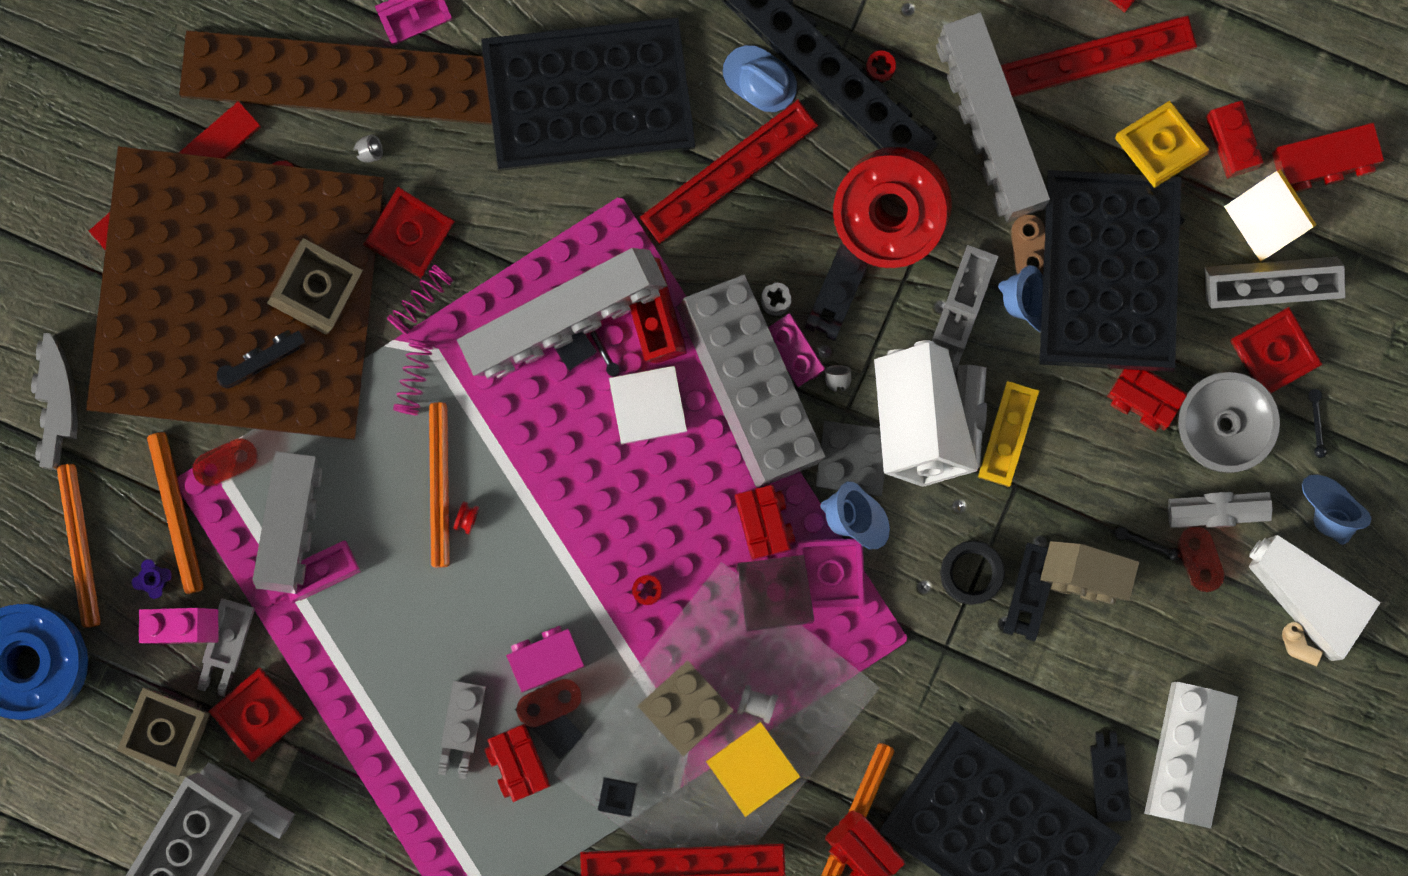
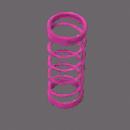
[387,264,453,335]
[393,339,434,416]

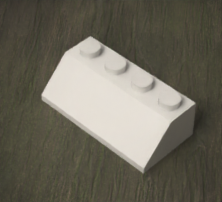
[1144,682,1238,828]

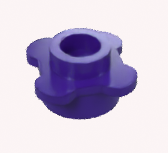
[132,559,172,599]

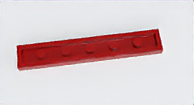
[1001,15,1197,98]
[640,99,818,245]
[88,101,261,250]
[580,843,786,876]

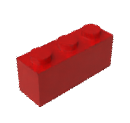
[1272,123,1384,193]
[629,257,687,364]

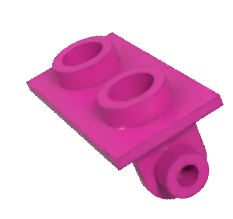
[768,313,825,387]

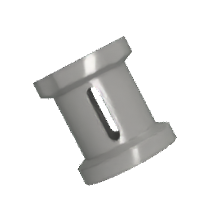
[761,282,791,316]
[737,685,778,724]

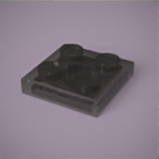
[736,555,815,632]

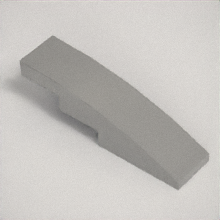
[932,245,998,375]

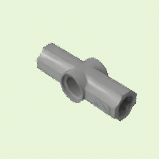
[956,365,987,468]
[1167,492,1273,528]
[200,762,296,839]

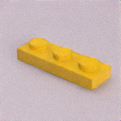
[978,381,1039,487]

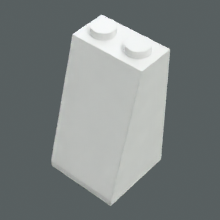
[874,340,978,487]
[1248,535,1381,661]

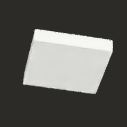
[609,366,687,445]

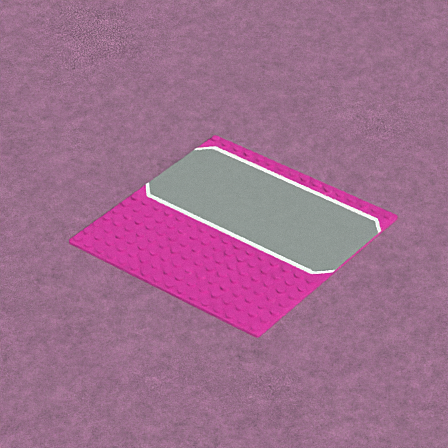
[177,198,907,876]

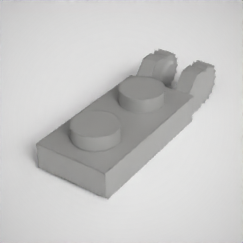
[197,598,255,697]
[438,681,487,779]

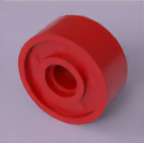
[833,147,952,268]

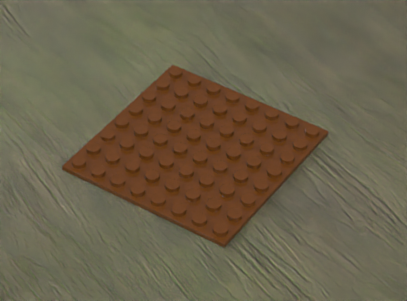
[86,146,384,440]

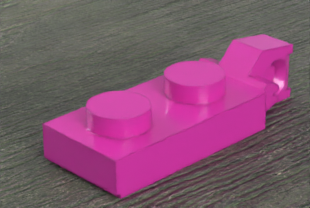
[266,540,361,605]

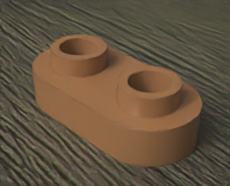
[1011,215,1045,274]

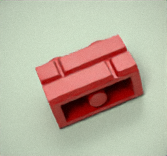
[1206,101,1264,179]
[1107,369,1187,432]
[734,484,796,561]
[484,724,551,802]
[825,810,905,876]

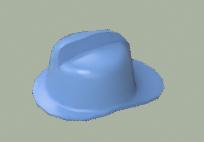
[723,45,797,112]
[998,265,1043,332]
[1302,474,1371,545]
[820,481,890,549]

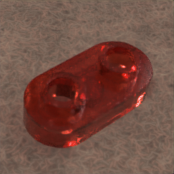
[193,439,258,487]
[1178,527,1224,593]
[516,679,582,727]

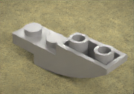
[31,333,78,471]

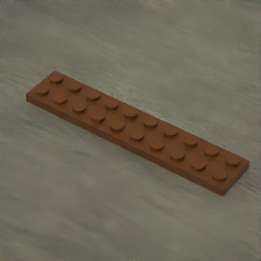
[179,31,492,125]

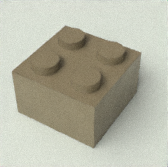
[267,238,363,335]
[1040,541,1139,605]
[637,660,734,757]
[117,688,211,776]

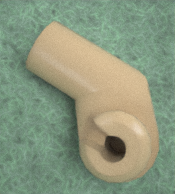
[1282,622,1323,667]

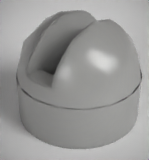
[354,134,383,163]
[825,365,851,392]

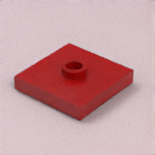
[364,187,455,279]
[1230,307,1322,394]
[208,667,304,762]

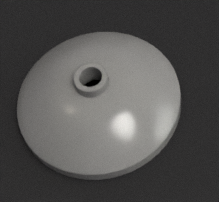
[1178,372,1280,473]

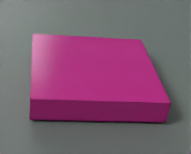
[795,539,866,609]

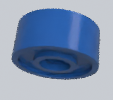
[0,604,88,720]

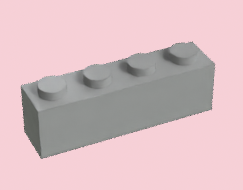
[1204,257,1345,308]
[253,451,323,594]

